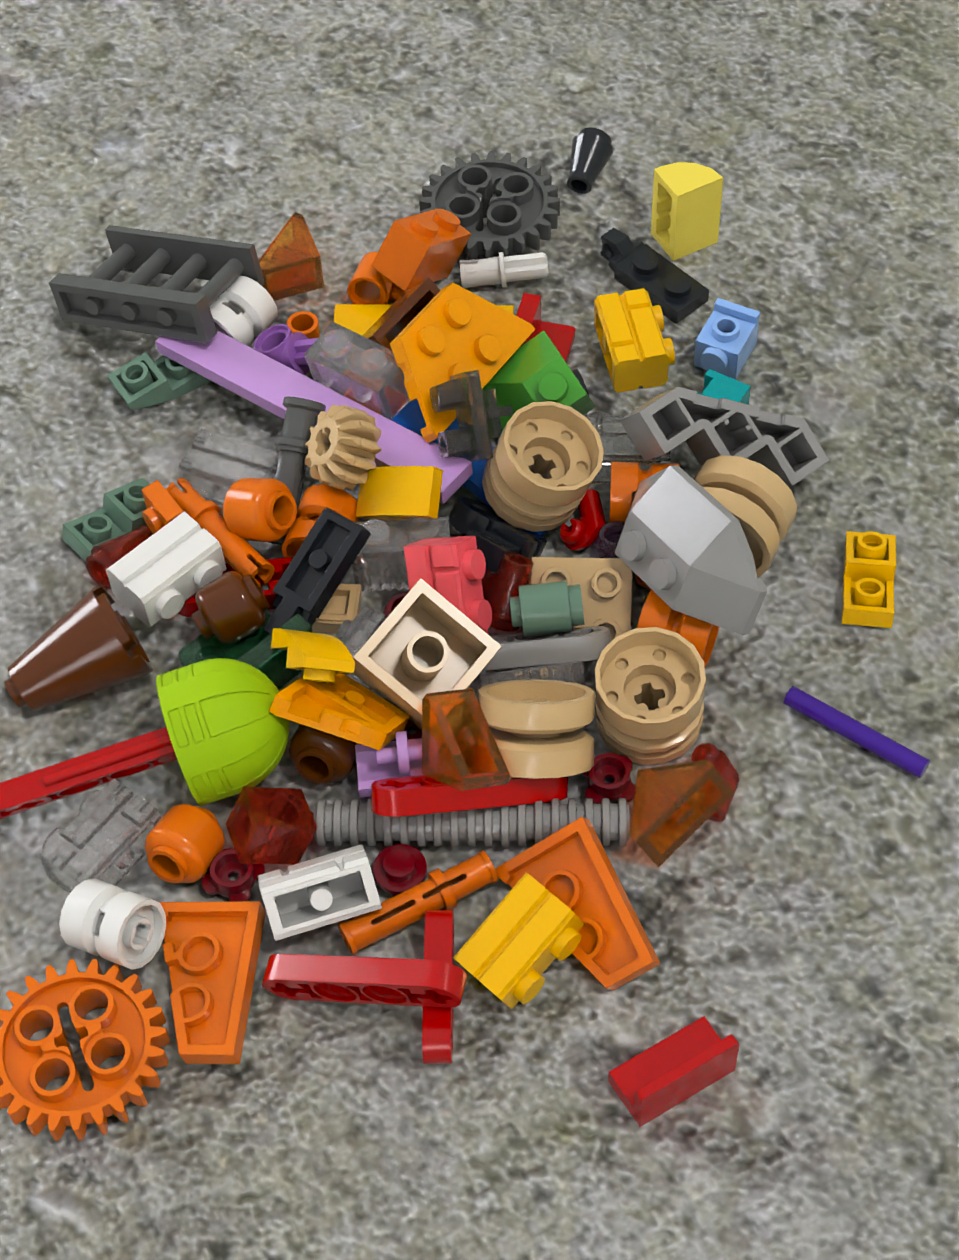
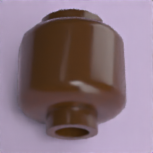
[192,571,270,645]
[289,724,358,784]

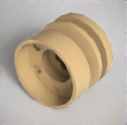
[482,401,604,532]
[595,627,706,765]

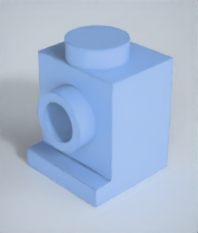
[693,298,760,380]

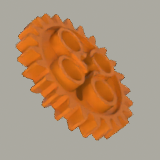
[0,959,170,1141]

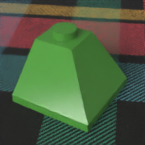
[476,331,596,434]

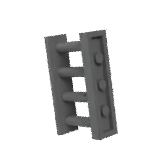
[49,225,265,344]

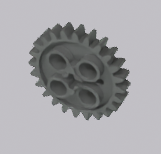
[419,151,560,260]

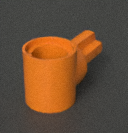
[347,252,406,304]

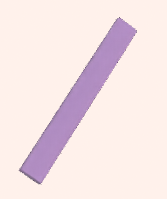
[155,330,473,504]

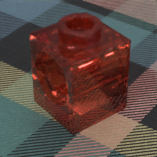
[226,786,317,865]

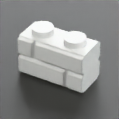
[106,511,226,627]
[258,844,382,941]

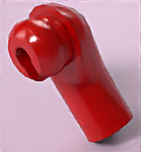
[559,489,607,551]

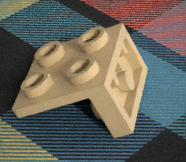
[531,557,632,641]

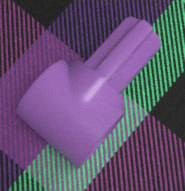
[253,324,343,375]

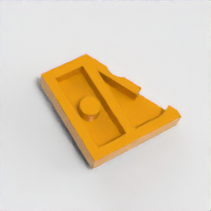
[269,674,410,751]

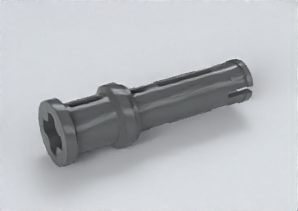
[268,396,326,545]

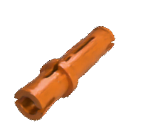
[166,478,275,588]
[337,850,498,955]

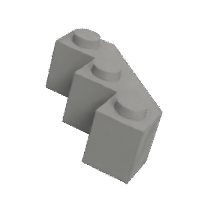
[619,387,829,487]

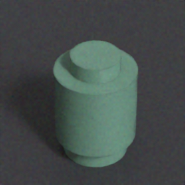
[510,581,585,637]

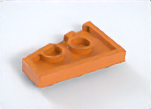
[495,817,661,991]
[159,901,266,1064]

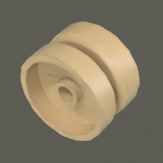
[694,455,797,577]
[477,679,595,779]

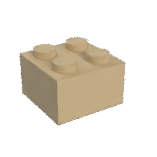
[353,578,502,735]

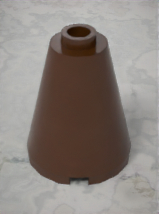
[4,584,153,711]

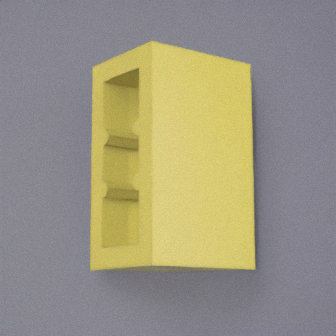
[651,162,723,261]

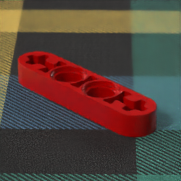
[371,770,568,817]
[262,954,467,1008]

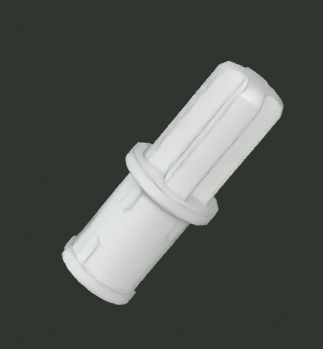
[460,252,549,289]

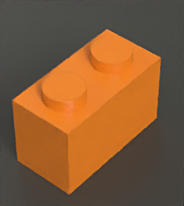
[371,208,472,291]

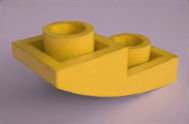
[356,466,443,521]
[841,531,896,628]
[271,628,355,683]

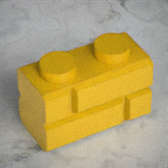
[594,288,675,393]
[453,872,584,1009]

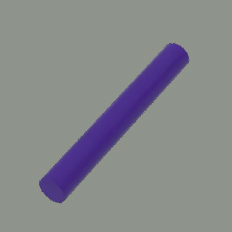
[783,686,930,778]

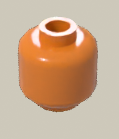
[223,477,297,542]
[144,804,225,884]

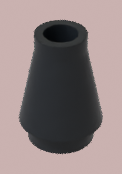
[567,127,613,194]

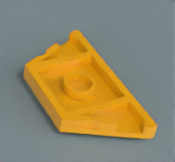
[390,282,535,443]

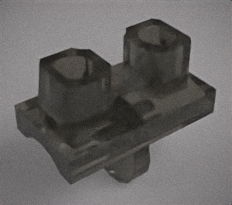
[429,370,514,462]

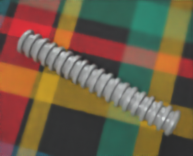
[313,798,630,847]

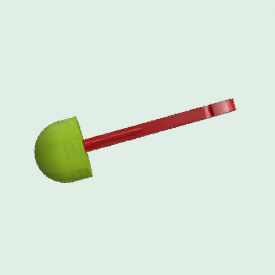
[0,658,289,819]

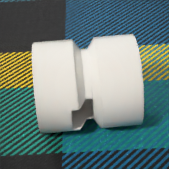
[210,276,278,346]
[59,878,167,970]

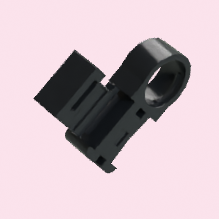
[448,496,547,574]

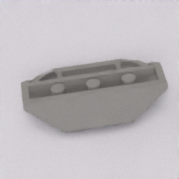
[614,465,767,635]

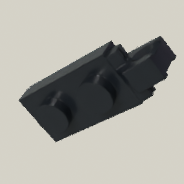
[600,228,709,324]
[263,508,371,636]

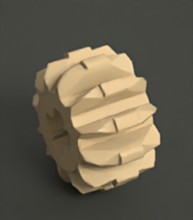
[304,404,382,490]

